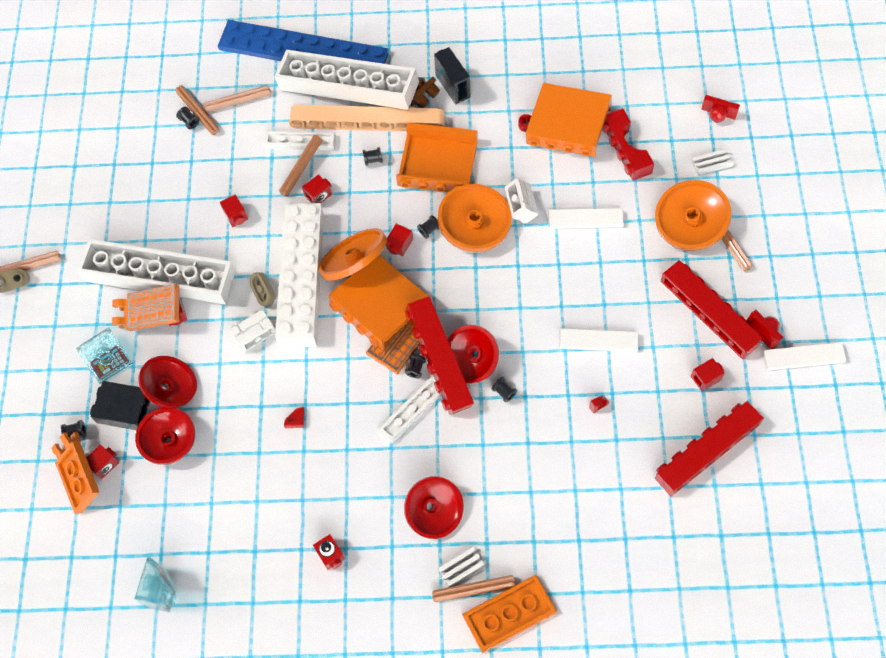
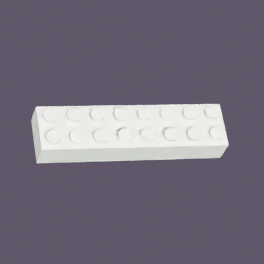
[274,50,419,110]
[275,203,324,347]
[77,239,235,305]

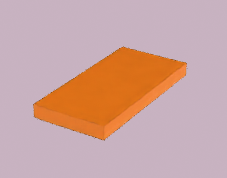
[462,575,557,654]

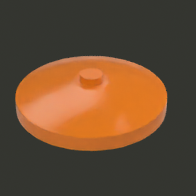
[655,180,731,251]
[438,184,512,252]
[318,228,387,280]

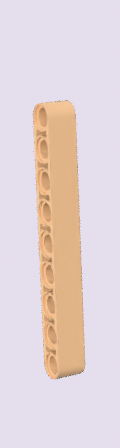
[289,105,445,131]

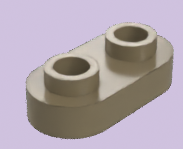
[0,269,29,293]
[250,272,275,306]

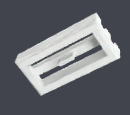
[692,148,733,176]
[438,547,485,587]

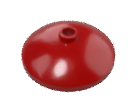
[448,325,499,383]
[138,356,197,408]
[135,407,196,465]
[404,476,464,539]

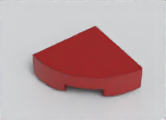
[589,396,609,413]
[284,407,305,429]

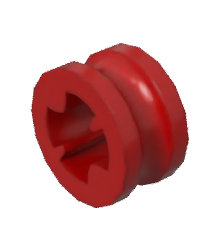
[518,114,531,132]

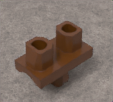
[410,77,440,108]

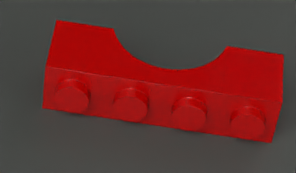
[602,108,654,181]

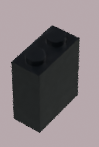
[434,47,471,105]
[90,381,150,430]

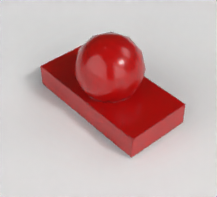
[701,95,740,123]
[746,310,783,349]

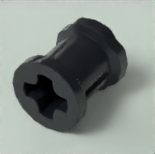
[176,106,199,130]
[362,147,383,166]
[417,215,439,239]
[405,354,426,379]
[491,377,517,403]
[61,420,86,438]

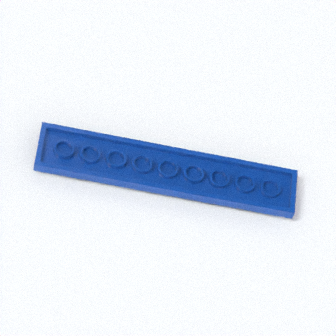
[218,20,389,64]

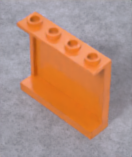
[525,83,612,157]
[396,122,478,192]
[328,255,428,350]

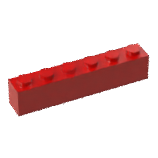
[660,260,763,360]
[405,296,474,415]
[655,401,764,497]

